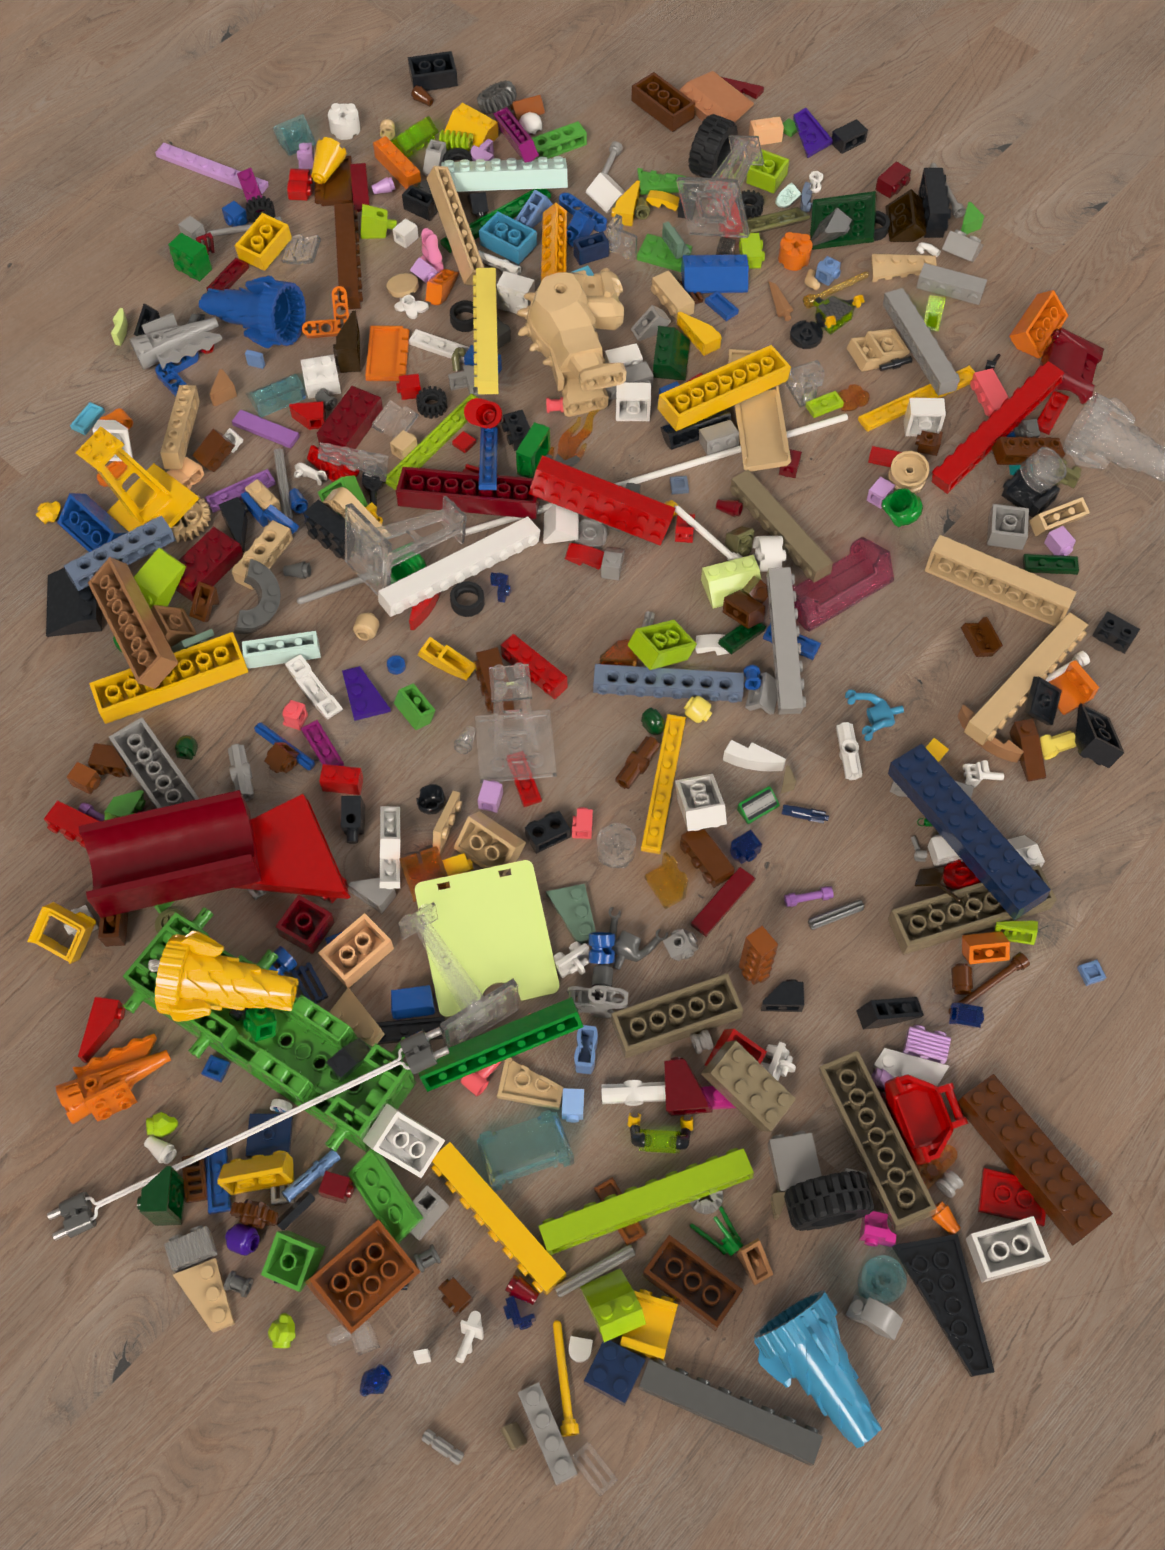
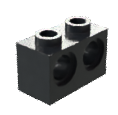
[525,811,570,854]

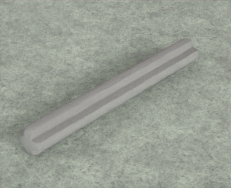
[274,448,293,519]

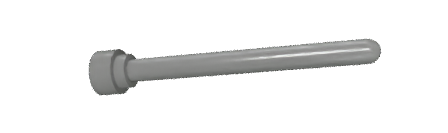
[590,141,623,200]
[930,163,966,218]
[207,216,282,237]
[297,567,381,605]

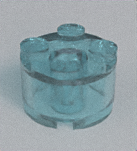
[857,1255,907,1306]

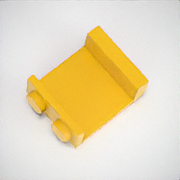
[620,1289,678,1361]

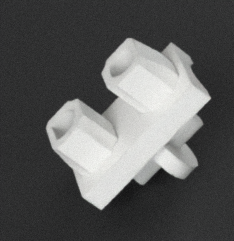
[553,941,589,978]
[761,1042,796,1081]

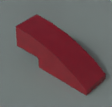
[350,163,370,212]

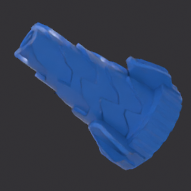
[199,275,306,349]

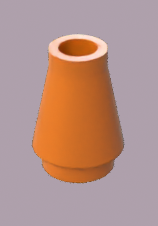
[931,1201,961,1235]

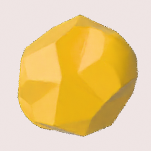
[35,501,61,525]

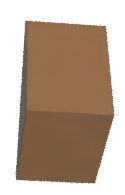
[209,369,237,406]
[736,1238,773,1286]

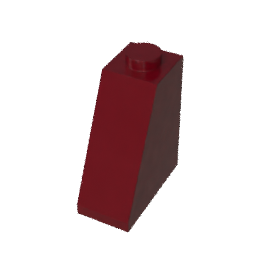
[664,1057,713,1116]

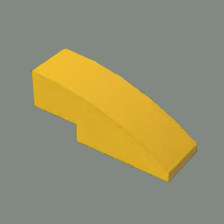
[417,637,475,681]

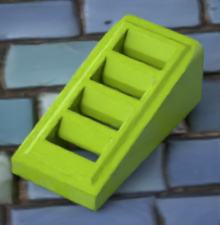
[994,921,1038,945]

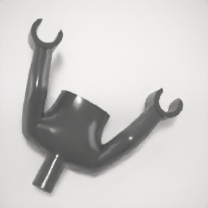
[609,907,668,970]

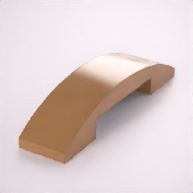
[958,705,1024,763]

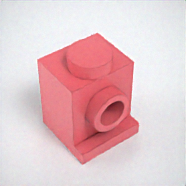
[282,700,308,731]
[572,807,593,839]

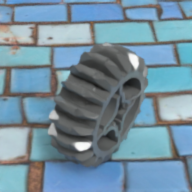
[477,80,517,114]

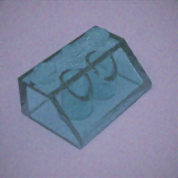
[246,374,306,417]

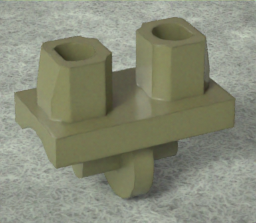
[1047,458,1082,489]

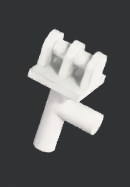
[962,760,1004,788]
[455,1311,484,1363]

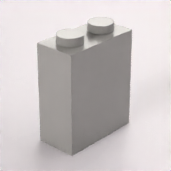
[768,1131,822,1192]

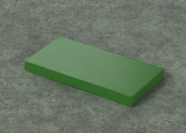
[348,1149,423,1244]

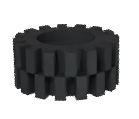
[736,190,764,219]
[245,195,275,223]
[416,386,447,419]

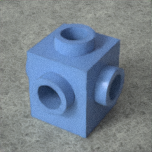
[815,256,841,286]

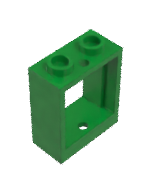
[516,422,551,478]

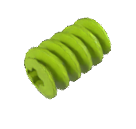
[439,129,473,152]

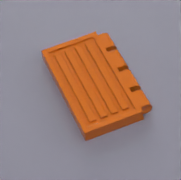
[365,326,410,381]

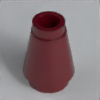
[716,499,743,517]
[505,1275,539,1305]

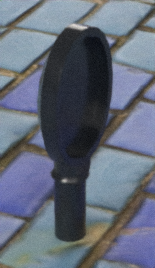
[362,467,384,506]

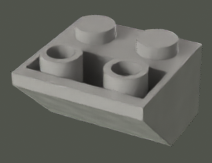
[942,229,984,262]

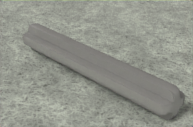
[554,1245,635,1297]

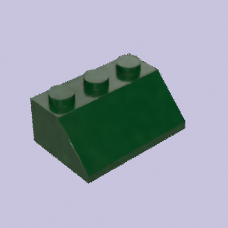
[653,326,690,381]
[137,1166,185,1226]

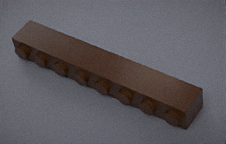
[334,203,363,310]

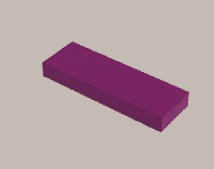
[301,720,344,766]

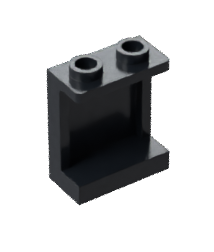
[1001,466,1060,518]

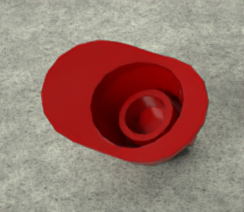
[464,398,502,429]

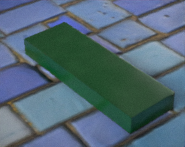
[1023,554,1079,575]
[718,623,766,655]

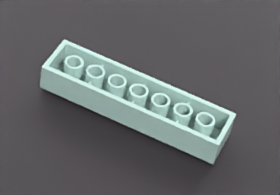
[441,156,568,192]

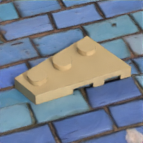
[329,987,385,1047]

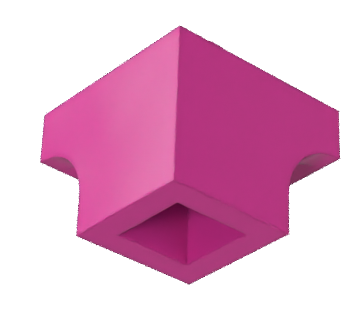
[859,1211,897,1247]

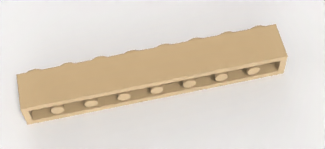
[426,166,484,285]

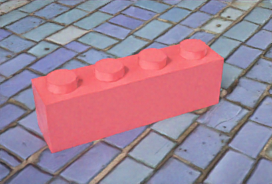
[970,368,1018,431]

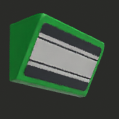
[737,786,780,824]

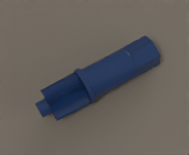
[782,804,829,824]

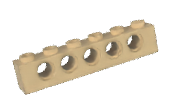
[160,385,200,469]

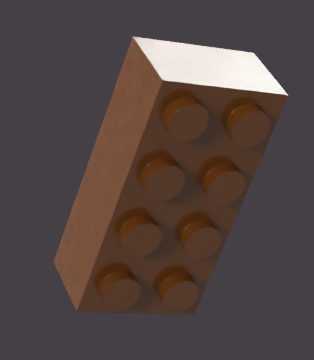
[631,72,695,132]
[642,1235,743,1332]

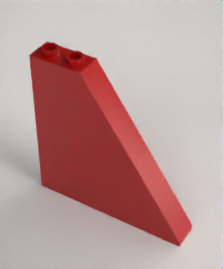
[234,794,351,899]

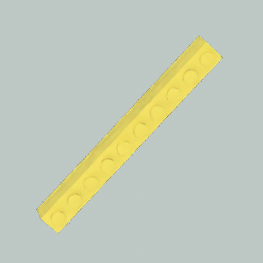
[473,268,499,394]

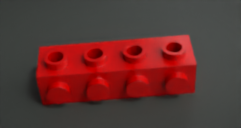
[501,634,568,699]

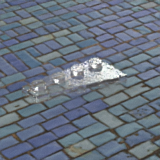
[318,443,389,482]

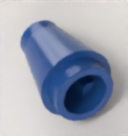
[289,488,308,514]

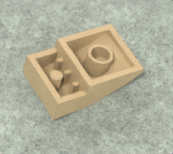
[847,329,910,372]

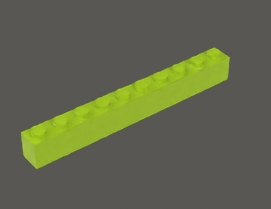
[539,1148,754,1255]

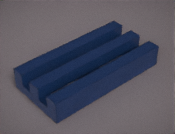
[291,962,328,1004]

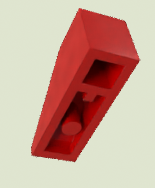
[78,997,125,1063]

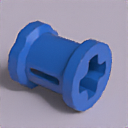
[743,665,761,690]

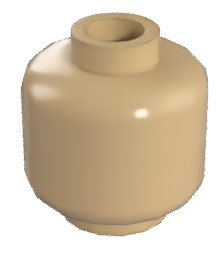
[353,613,380,640]

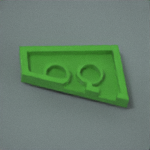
[637,168,686,195]

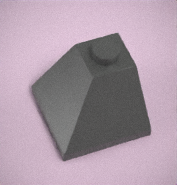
[811,208,852,246]

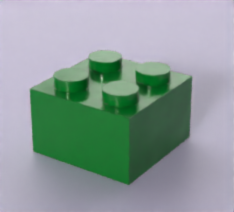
[168,233,212,282]

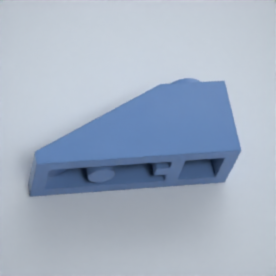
[515,190,553,228]

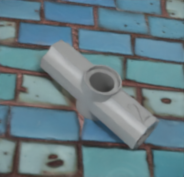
[228,744,254,802]

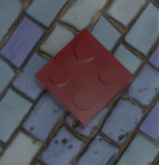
[275,894,335,954]

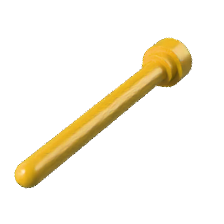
[553,1320,580,1437]

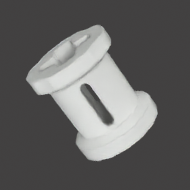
[809,171,823,193]

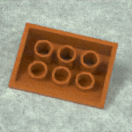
[305,1219,420,1334]

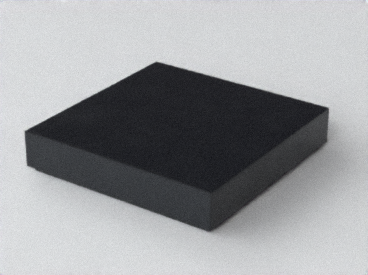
[1024,676,1062,725]

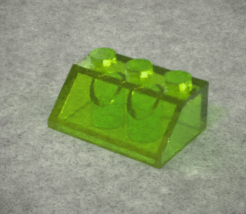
[390,116,439,158]

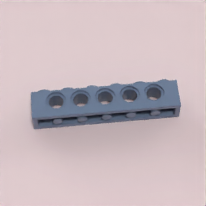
[64,515,176,591]

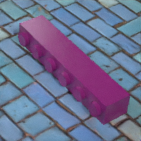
[493,107,539,163]

